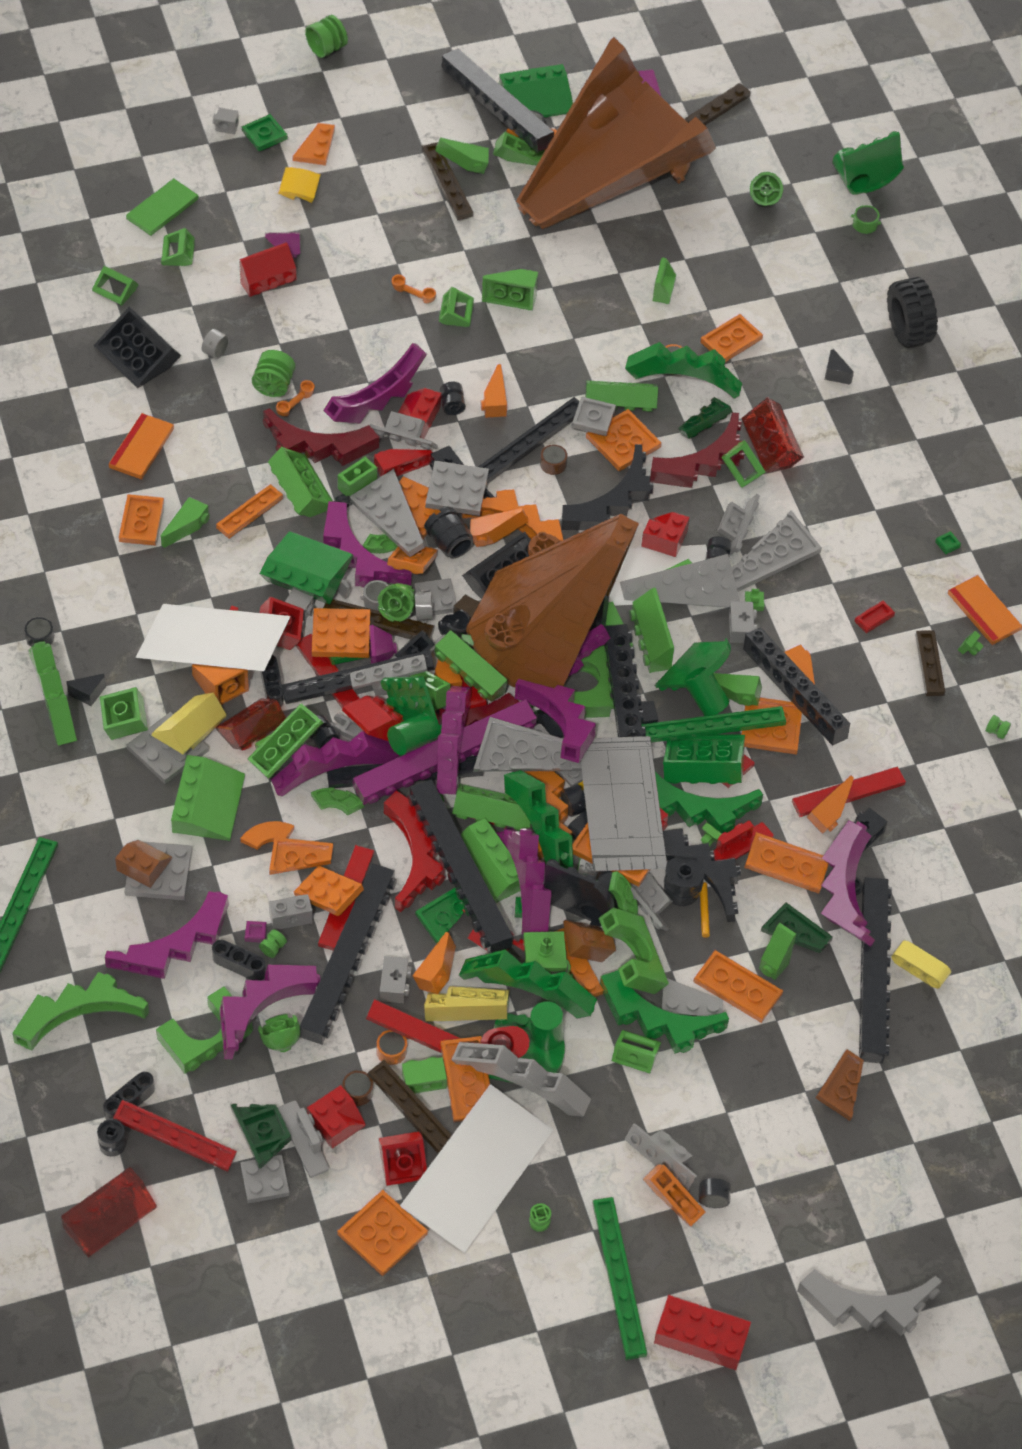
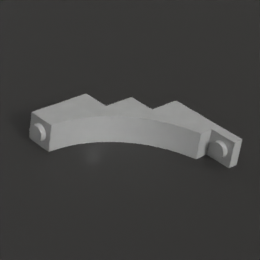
[451,1042,591,1117]

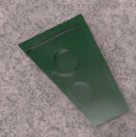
[678,397,733,439]
[761,902,833,953]

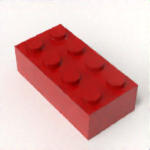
[654,1295,751,1371]

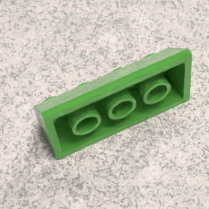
[585,380,658,411]
[268,447,333,517]
[629,588,674,673]
[435,630,507,702]
[248,703,323,780]
[452,783,531,832]
[461,818,520,903]

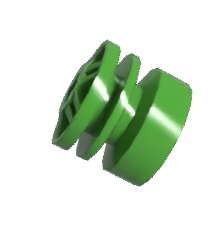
[305,14,348,58]
[252,350,295,397]

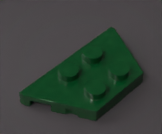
[230,1103,291,1169]

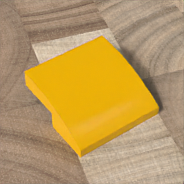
[278,167,321,203]

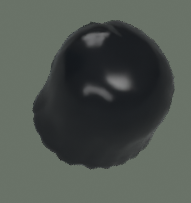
[438,610,471,638]

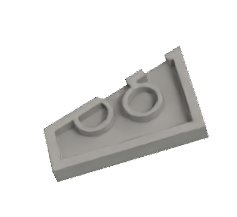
[662,978,723,1016]

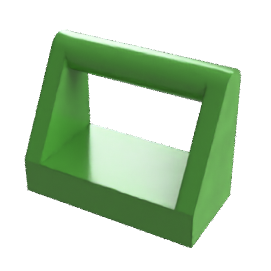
[161,228,195,266]
[652,258,676,304]
[92,266,139,305]
[439,287,474,327]
[722,440,765,488]
[611,1030,661,1074]

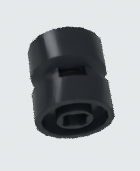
[440,381,466,415]
[705,536,731,560]
[310,715,340,749]
[97,1119,126,1157]

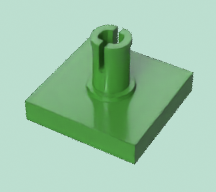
[523,931,567,972]

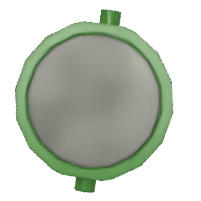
[851,205,881,234]

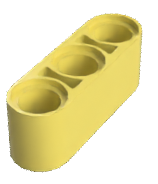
[891,940,951,989]

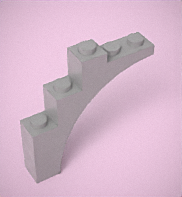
[797,1269,942,1336]

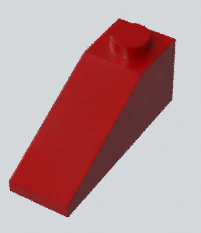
[374,449,433,477]

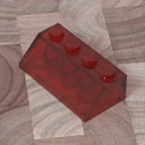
[741,397,804,473]
[61,1167,157,1257]

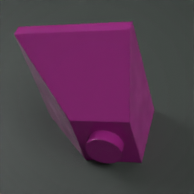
[265,232,300,258]
[369,625,397,664]

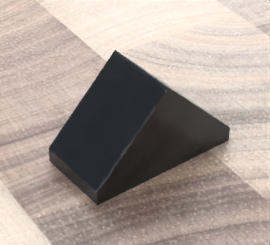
[824,348,854,384]
[395,630,435,658]
[66,673,106,706]
[534,709,564,738]

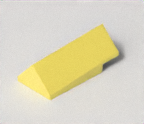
[151,692,226,755]
[424,986,509,1022]

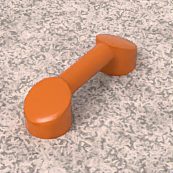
[392,274,436,303]
[276,380,315,416]

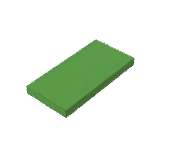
[126,178,199,236]

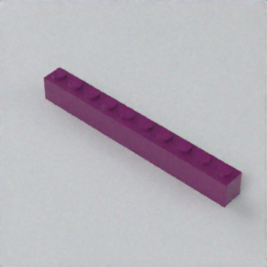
[353,699,537,805]

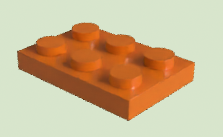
[700,314,763,362]
[118,494,164,546]
[387,546,438,574]
[293,866,364,916]

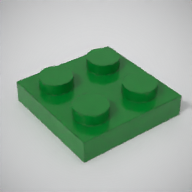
[241,114,288,152]

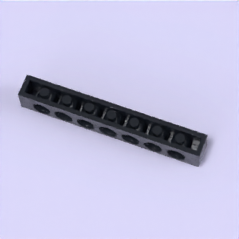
[604,624,646,737]
[743,627,851,746]

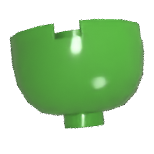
[749,172,784,206]
[377,583,415,622]
[258,1014,300,1052]

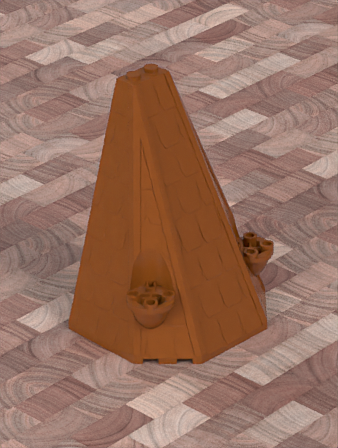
[516,37,716,229]
[466,514,639,688]

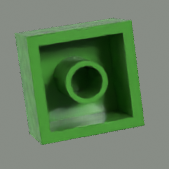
[100,687,148,740]

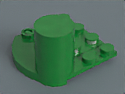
[832,131,904,195]
[654,638,731,716]
[381,676,442,756]
[488,1001,565,1083]

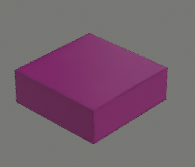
[244,921,267,943]

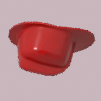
[481,1026,530,1058]

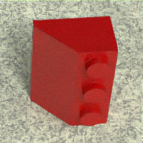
[239,242,296,297]
[398,388,441,445]
[342,695,404,741]

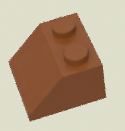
[115,840,172,888]
[563,920,616,962]

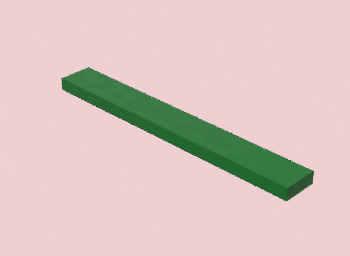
[641,706,786,743]
[0,837,58,973]
[592,1197,647,1360]

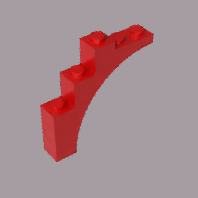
[384,791,445,912]

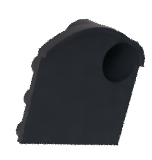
[544,859,617,926]

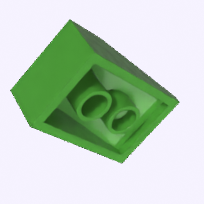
[482,269,538,311]

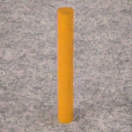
[700,882,710,938]

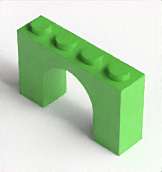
[574,645,614,718]
[599,908,669,994]
[156,986,253,1074]

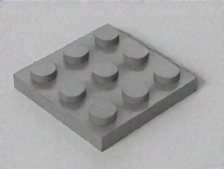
[425,461,489,516]
[126,712,209,784]
[124,842,192,900]

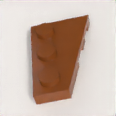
[815,1049,864,1121]

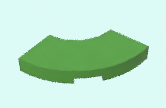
[362,534,398,554]
[311,788,364,816]
[608,871,638,915]

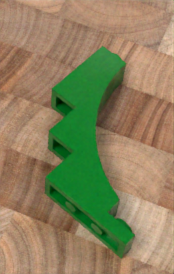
[504,770,573,869]
[459,950,597,1019]

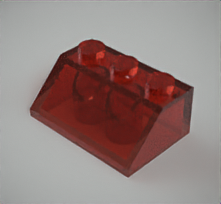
[216,698,286,751]

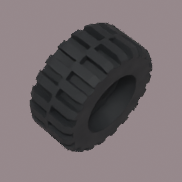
[887,277,938,347]

